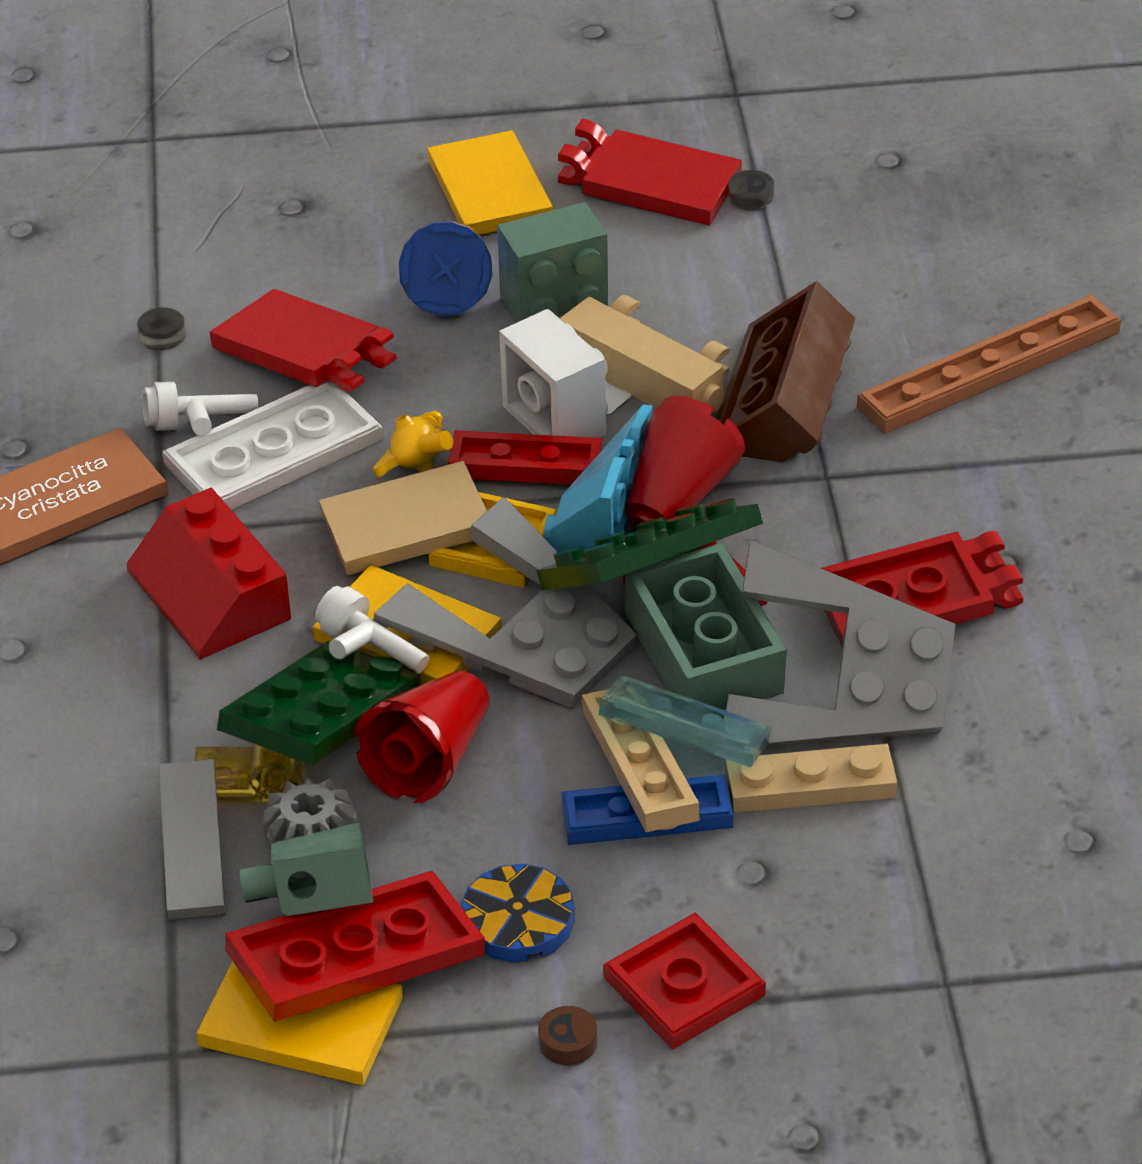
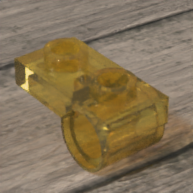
[194,743,306,802]

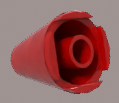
[625,396,745,531]
[354,671,490,803]

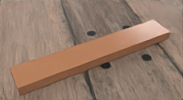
[857,295,1121,434]

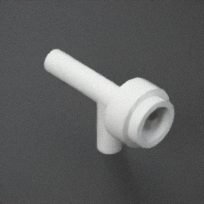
[142,382,258,436]
[315,586,430,674]

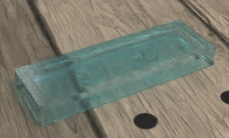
[598,675,772,767]

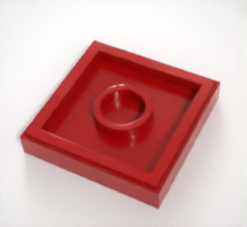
[603,912,766,1050]

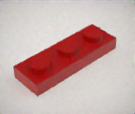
[448,430,602,485]

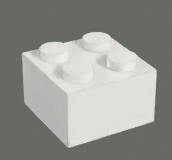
[499,309,608,438]

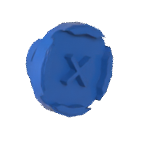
[398,221,493,316]

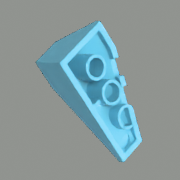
[544,404,653,552]

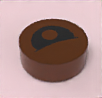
[538,1006,598,1065]

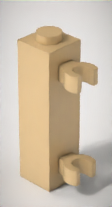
[559,295,730,414]

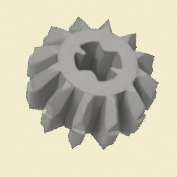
[262,776,357,850]

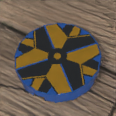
[461,864,575,962]

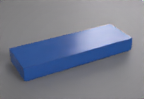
[561,775,733,845]

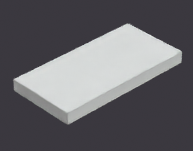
[162,381,383,510]

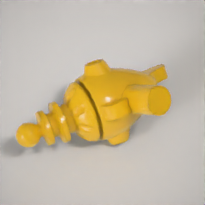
[372,411,453,478]

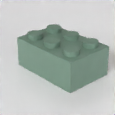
[624,542,787,722]

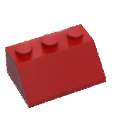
[126,487,291,660]

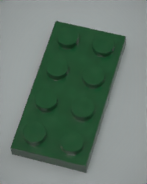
[536,498,763,590]
[217,641,420,765]

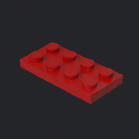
[225,870,485,1022]

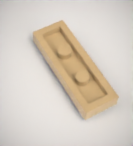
[725,744,897,813]

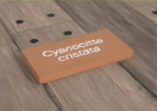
[0,427,168,564]

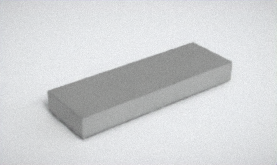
[158,759,225,920]

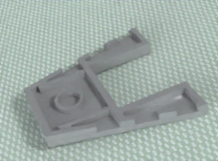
[373,497,637,709]
[720,541,956,752]

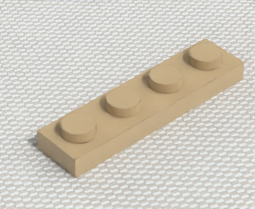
[582,684,700,832]

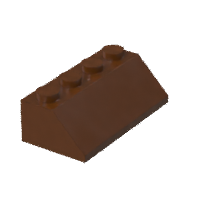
[716,281,856,462]

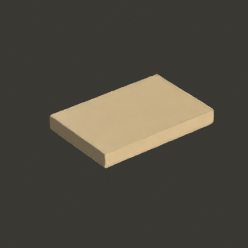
[319,461,487,576]

